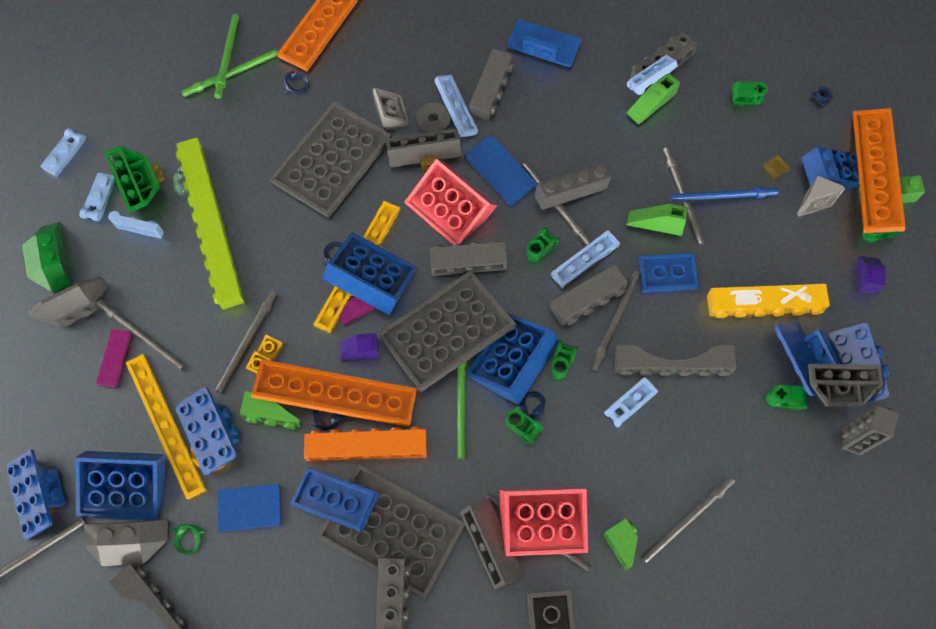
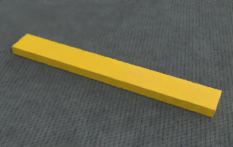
[313,201,400,334]
[125,353,207,500]

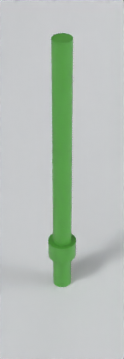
[214,14,239,98]
[181,49,278,97]
[457,361,467,459]

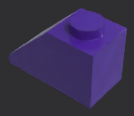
[857,256,886,294]
[340,333,379,361]

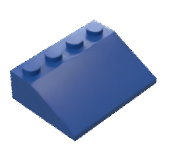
[322,232,417,315]
[465,313,559,405]
[75,451,165,520]

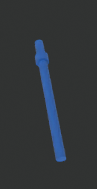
[670,187,779,201]

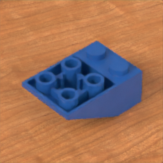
[802,146,859,188]

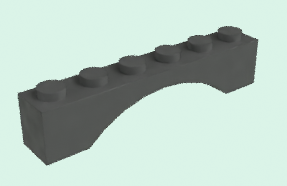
[614,345,736,376]
[109,564,186,629]

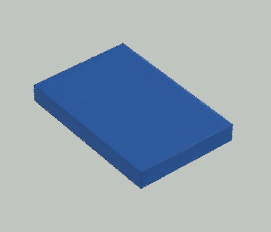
[638,253,700,293]
[218,484,281,532]

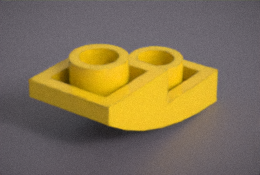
[246,335,285,374]

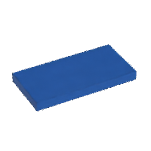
[464,135,538,207]
[290,467,379,532]

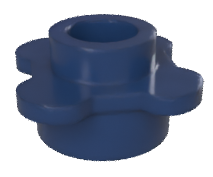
[811,86,833,105]

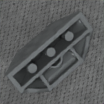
[28,276,108,327]
[808,364,883,407]
[84,519,168,566]

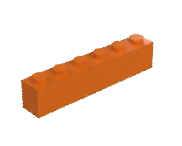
[304,427,427,462]

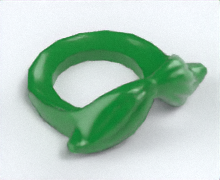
[173,524,205,555]

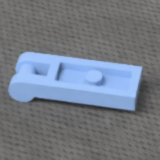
[627,55,678,95]
[40,128,86,177]
[79,172,116,222]
[108,211,164,239]
[604,377,658,428]

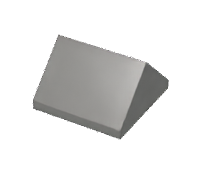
[373,88,410,132]
[797,176,845,217]

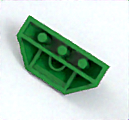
[104,146,160,213]
[22,222,72,293]

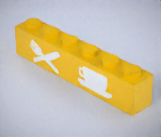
[707,284,830,318]

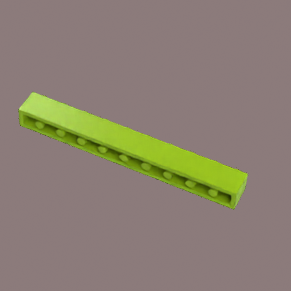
[175,138,245,310]

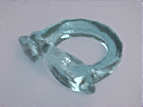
[173,168,185,196]

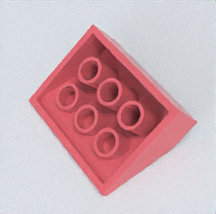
[404,159,497,245]
[500,487,588,556]

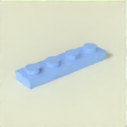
[435,75,478,137]
[551,230,620,289]

